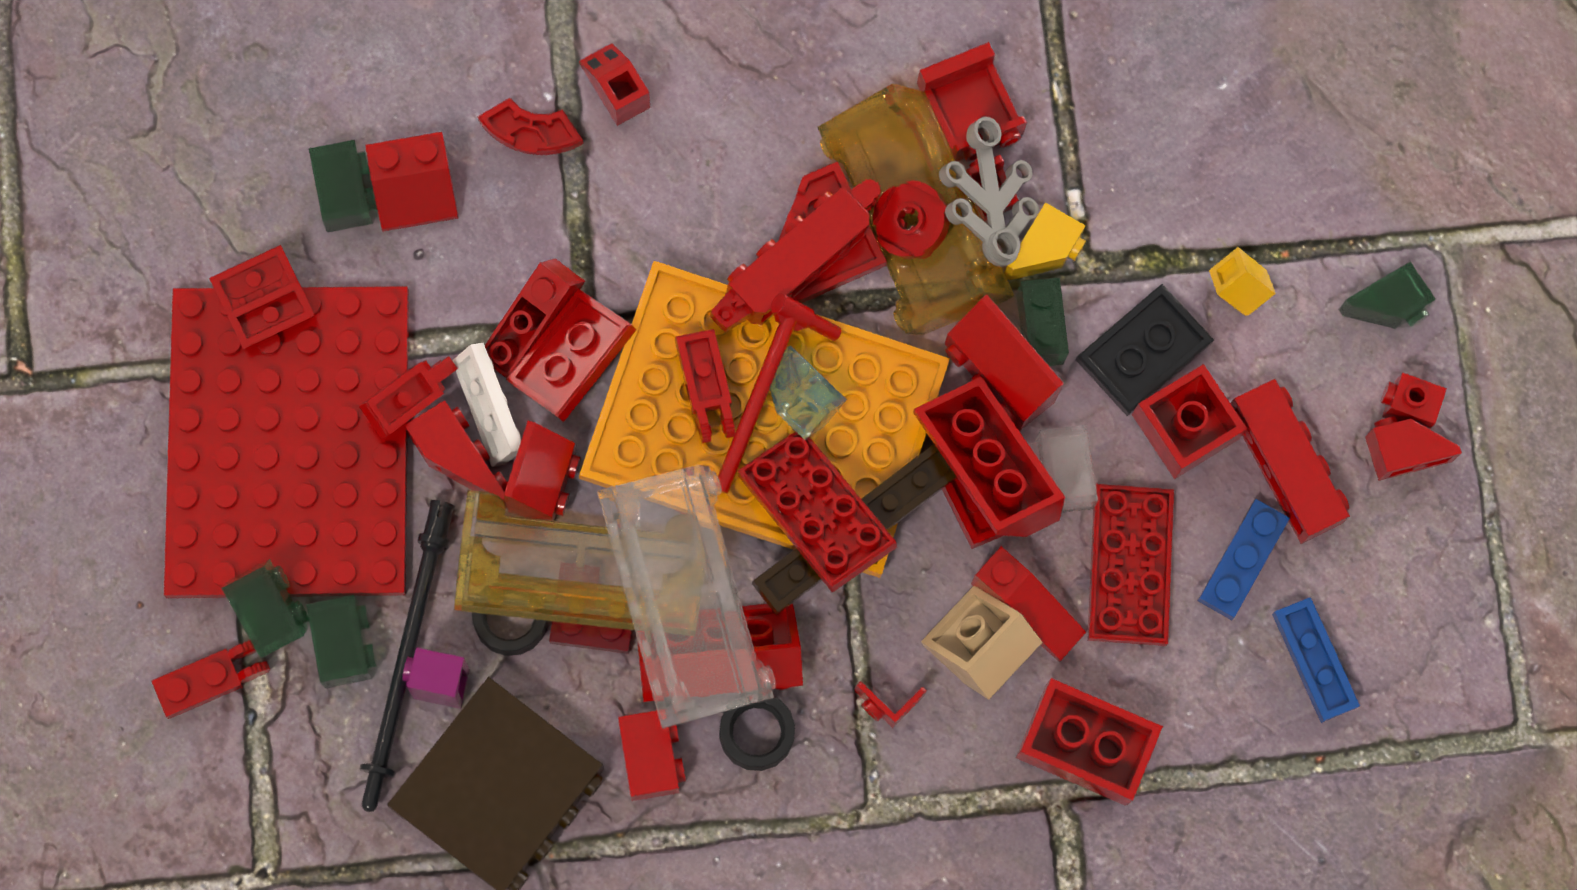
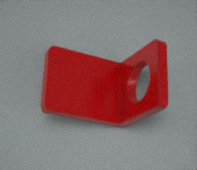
[854,681,927,728]

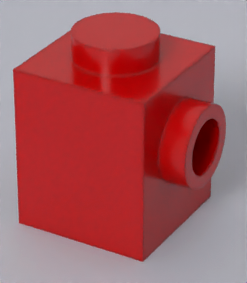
[1381,372,1447,429]

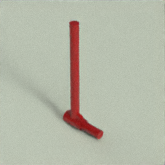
[713,293,841,494]

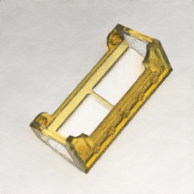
[454,490,705,637]

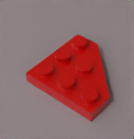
[779,161,887,303]

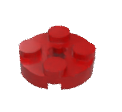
[873,180,950,259]

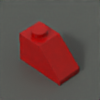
[1365,416,1462,481]

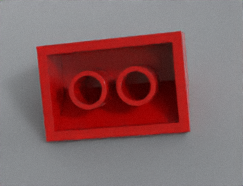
[944,295,1064,431]

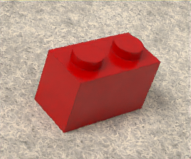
[618,709,686,801]

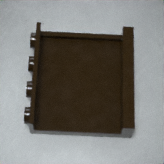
[387,676,605,890]

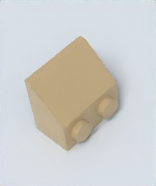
[921,586,1042,700]

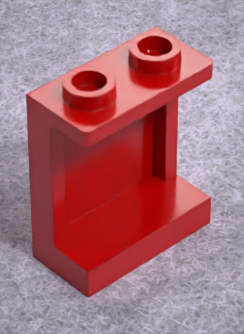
[917,42,1027,162]

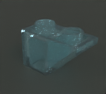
[770,345,847,440]

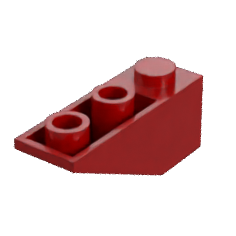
[485,258,586,378]
[404,400,507,509]

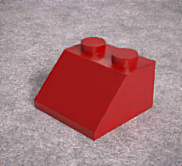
[365,132,459,232]
[504,421,581,525]

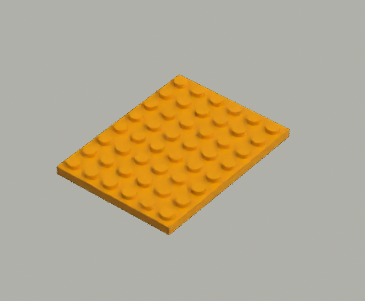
[579,261,950,578]

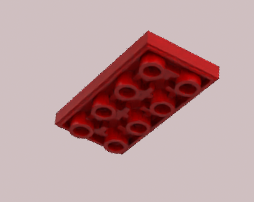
[737,427,897,593]
[1087,484,1174,646]

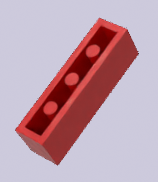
[1230,379,1350,544]

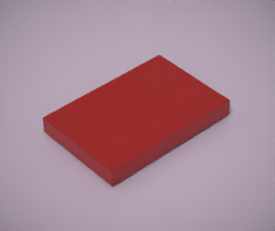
[506,289,636,422]

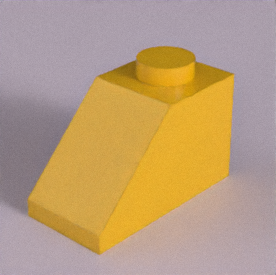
[1003,202,1086,280]

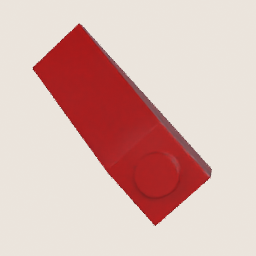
[971,546,1086,662]

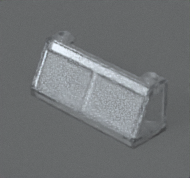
[597,465,776,728]

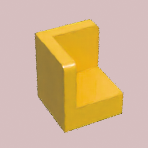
[1209,247,1276,316]

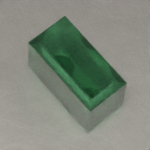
[309,140,377,233]
[1016,278,1069,366]
[221,559,309,658]
[306,595,377,688]

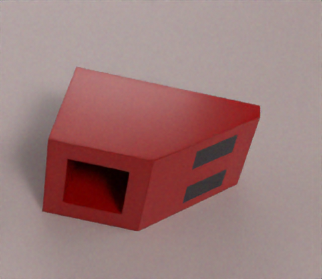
[579,43,650,126]

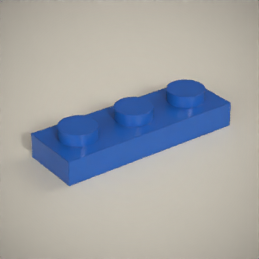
[1197,499,1290,621]
[1272,597,1360,723]

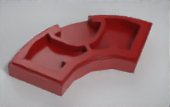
[477,98,583,155]

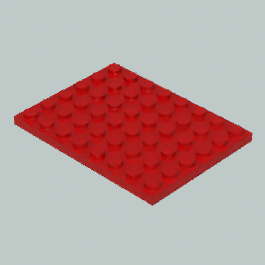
[164,286,409,598]

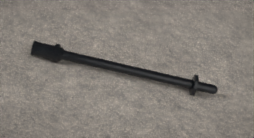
[359,500,455,812]

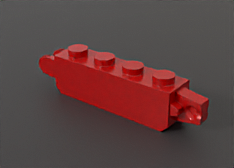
[710,178,881,333]

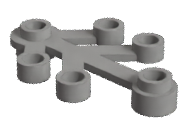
[939,117,1039,267]

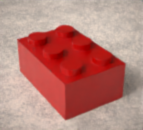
[1016,678,1163,806]

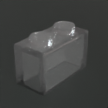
[1031,425,1098,513]

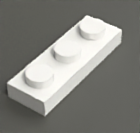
[452,343,521,467]

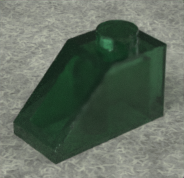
[1338,261,1436,329]

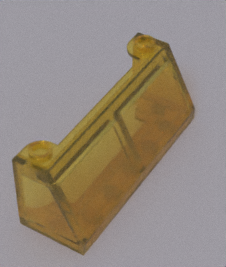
[817,83,1014,335]

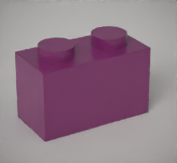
[402,647,470,709]

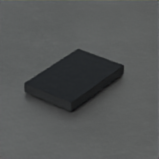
[1075,284,1214,417]

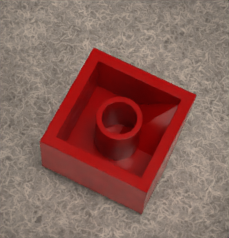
[1132,364,1247,479]

